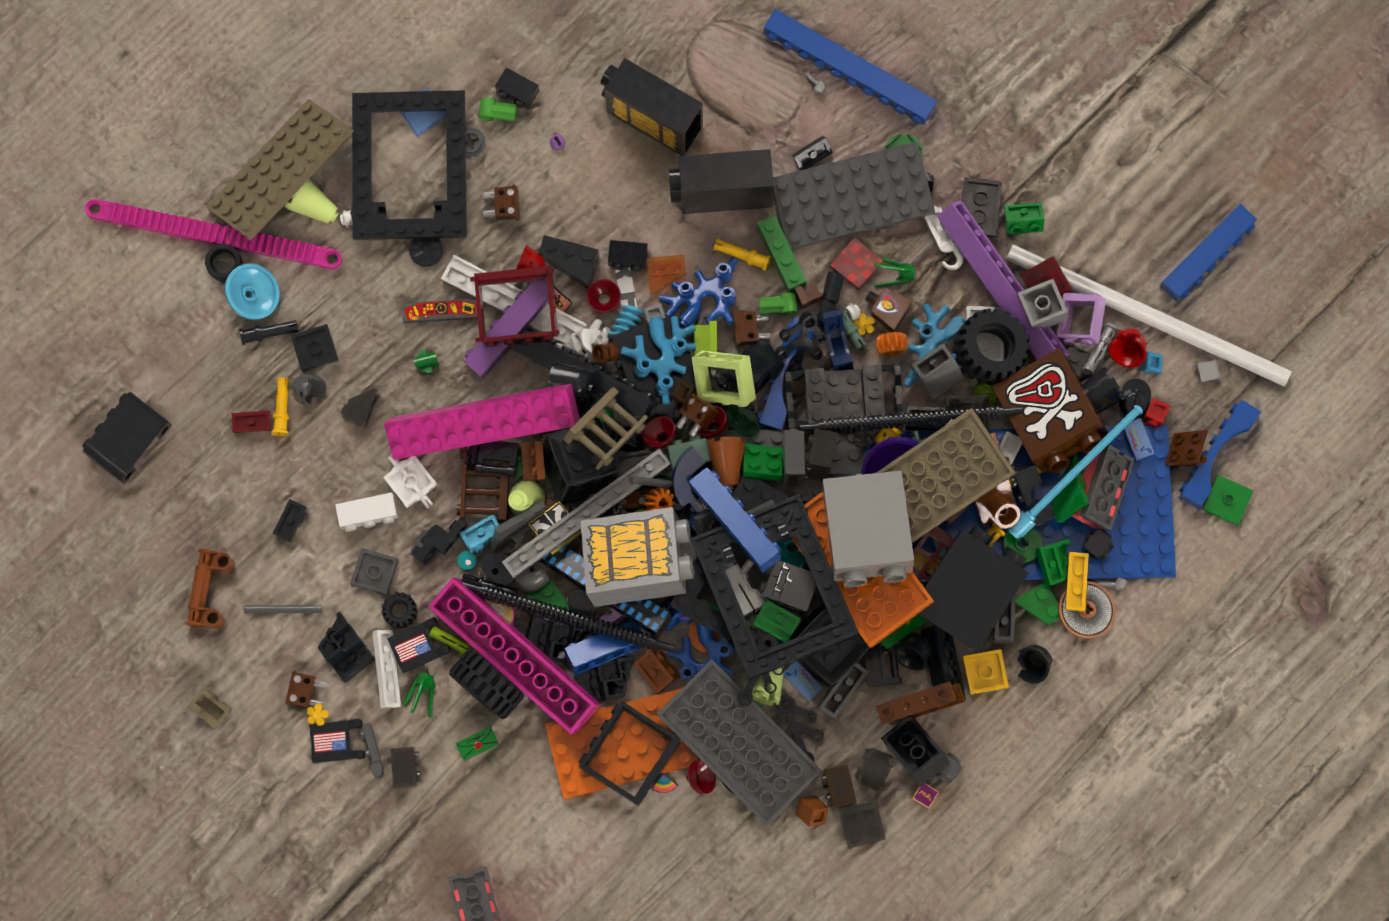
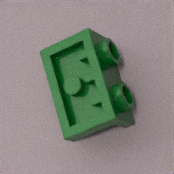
[1004,202,1045,234]

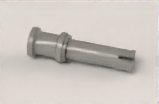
[1082,323,1120,376]

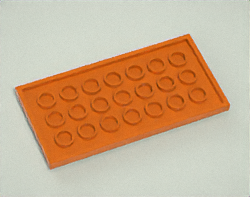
[792,492,934,648]
[545,688,700,800]

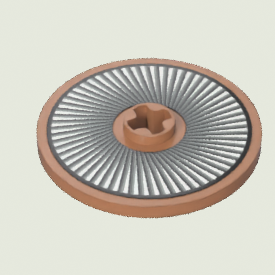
[1058,581,1115,639]

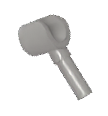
[805,72,826,96]
[1099,577,1127,591]

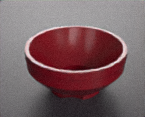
[587,279,621,314]
[694,406,728,439]
[642,416,677,449]
[686,759,716,794]

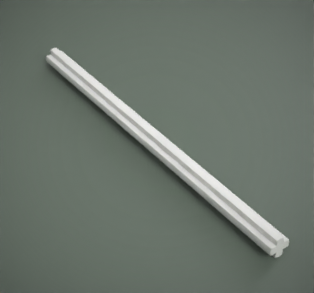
[1006,245,1292,386]

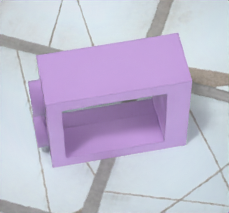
[1057,293,1106,346]

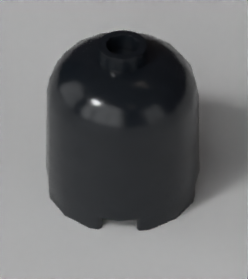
[547,361,595,404]
[1082,367,1125,413]

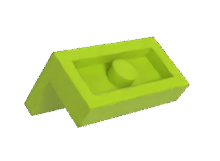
[694,321,717,356]

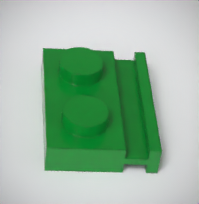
[753,599,801,643]

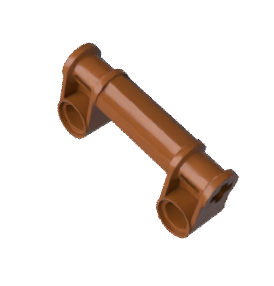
[185,549,235,629]

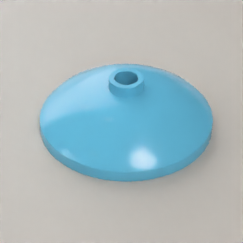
[225,264,280,320]

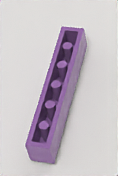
[464,280,558,378]

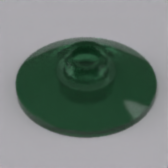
[726,405,760,437]

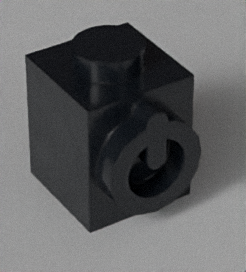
[1081,529,1114,561]

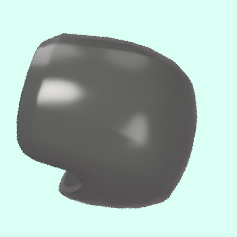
[292,374,327,406]
[515,566,550,593]

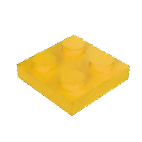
[962,649,1009,695]

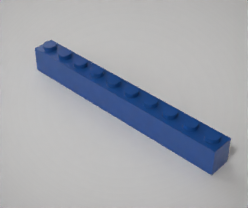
[764,9,937,125]

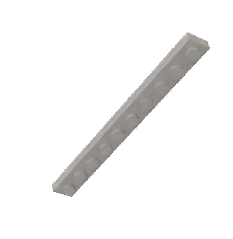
[502,448,671,578]

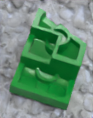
[1052,455,1090,523]

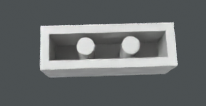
[335,493,398,532]

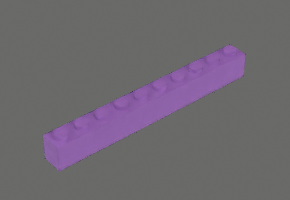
[937,200,1070,360]

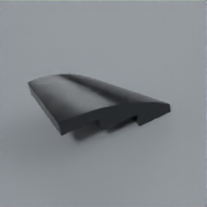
[526,616,590,664]
[576,656,635,702]

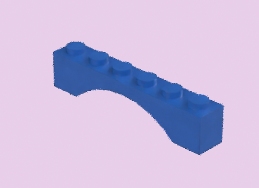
[757,317,817,431]
[1179,399,1261,510]

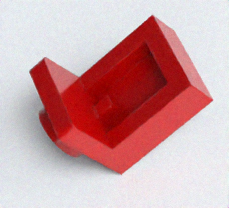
[1143,398,1170,428]

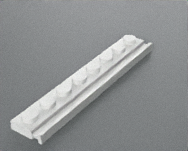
[441,255,587,347]

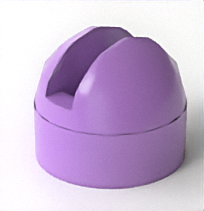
[550,134,565,151]

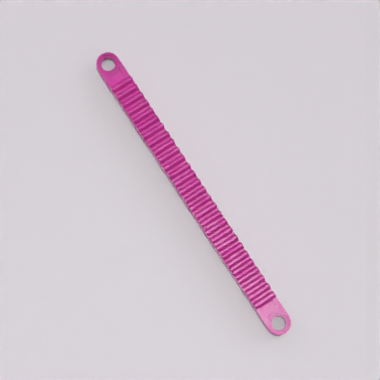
[85,199,342,270]

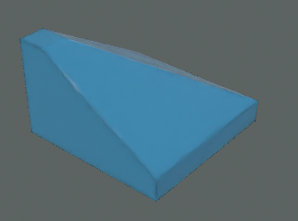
[1139,351,1162,374]

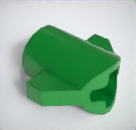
[414,348,439,375]

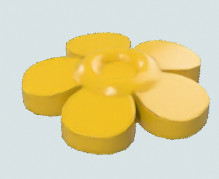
[853,313,875,335]
[307,703,329,726]

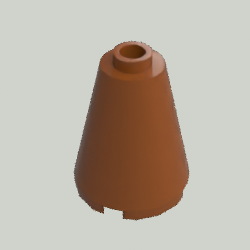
[707,437,746,491]

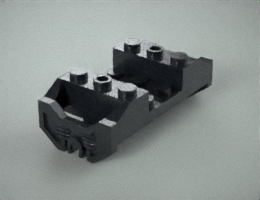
[785,364,904,431]

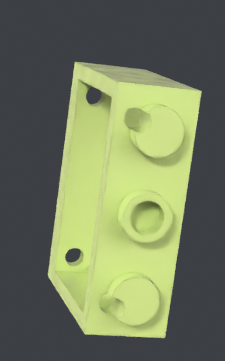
[692,350,756,407]

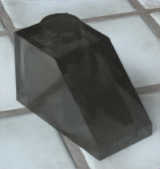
[341,388,379,429]

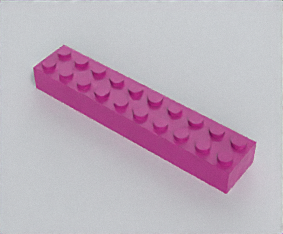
[384,383,580,460]
[428,577,601,735]

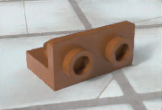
[521,441,545,481]
[634,648,680,694]

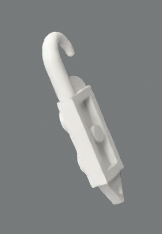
[923,205,964,270]

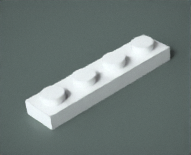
[372,630,401,708]

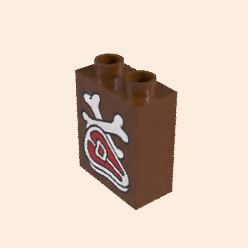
[993,348,1109,473]

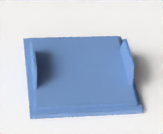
[400,87,446,137]

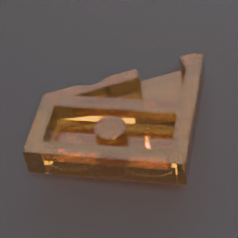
[647,255,686,295]

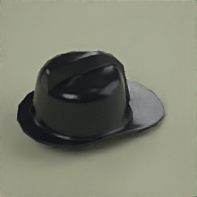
[1118,379,1151,421]

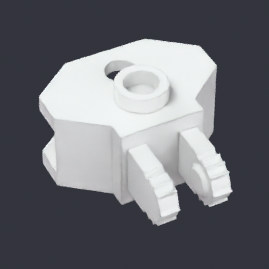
[570,319,610,363]

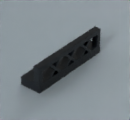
[921,625,966,700]

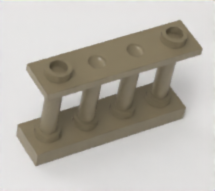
[563,387,648,470]

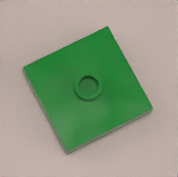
[1202,475,1253,526]

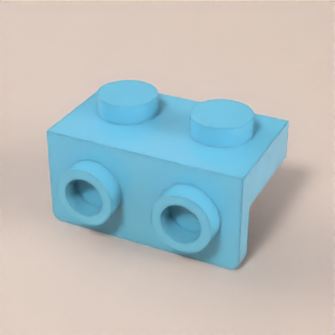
[460,515,499,554]

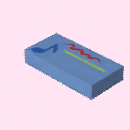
[1124,418,1155,461]
[783,661,823,702]

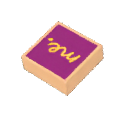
[912,783,939,809]

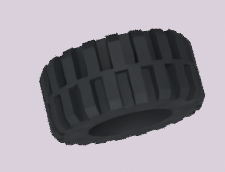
[953,308,1031,385]
[449,649,524,719]

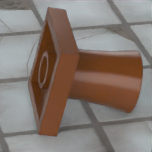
[974,479,1020,528]

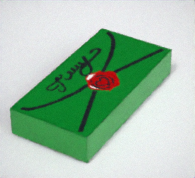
[456,726,499,761]

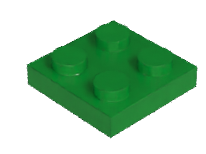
[742,443,782,481]

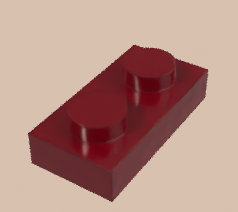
[231,410,272,433]

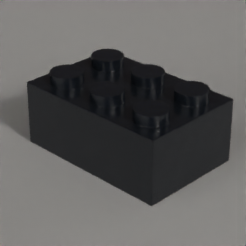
[880,715,950,787]

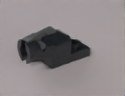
[411,518,468,565]

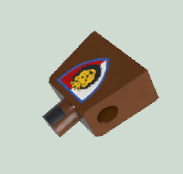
[865,289,913,333]

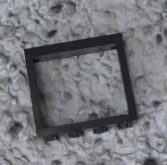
[579,701,681,807]

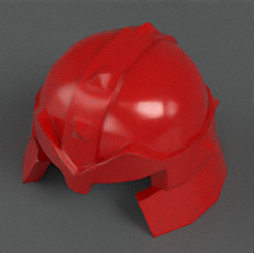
[516,244,545,282]
[1109,328,1147,368]

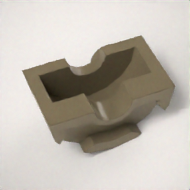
[187,689,233,730]

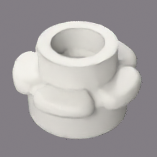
[340,210,353,228]
[844,303,861,321]

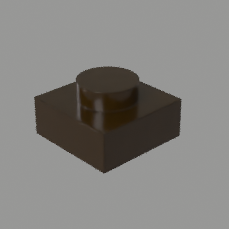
[668,378,694,404]

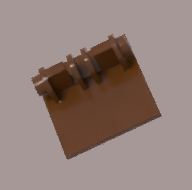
[1165,430,1208,468]

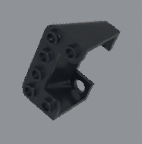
[82,392,172,485]

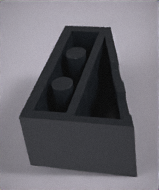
[539,235,600,290]

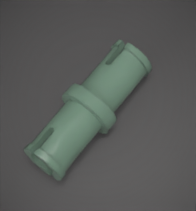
[843,312,867,350]

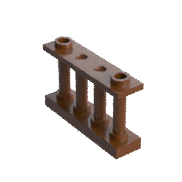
[457,446,510,523]
[876,682,965,726]

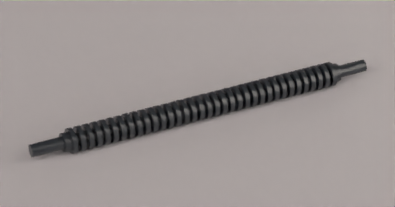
[800,405,1023,434]
[463,581,675,653]

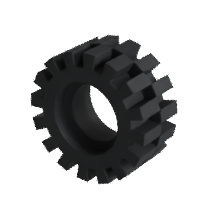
[381,592,418,629]

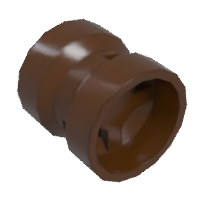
[592,342,619,364]

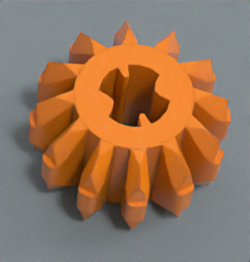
[876,332,908,357]
[642,487,676,511]

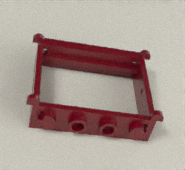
[470,266,560,347]

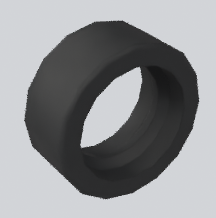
[205,244,243,282]

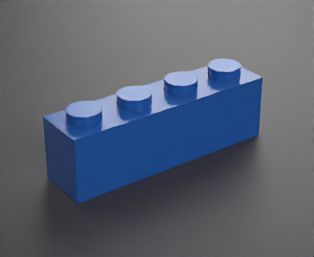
[565,621,642,676]

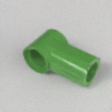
[478,98,517,121]
[759,293,798,316]

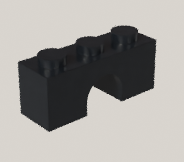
[1009,462,1056,527]

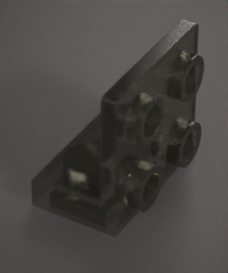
[838,800,886,849]

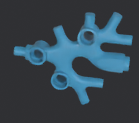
[903,303,966,389]
[621,316,696,405]

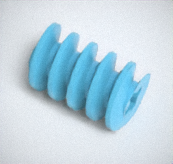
[608,305,645,339]

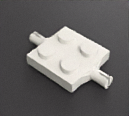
[383,454,437,509]

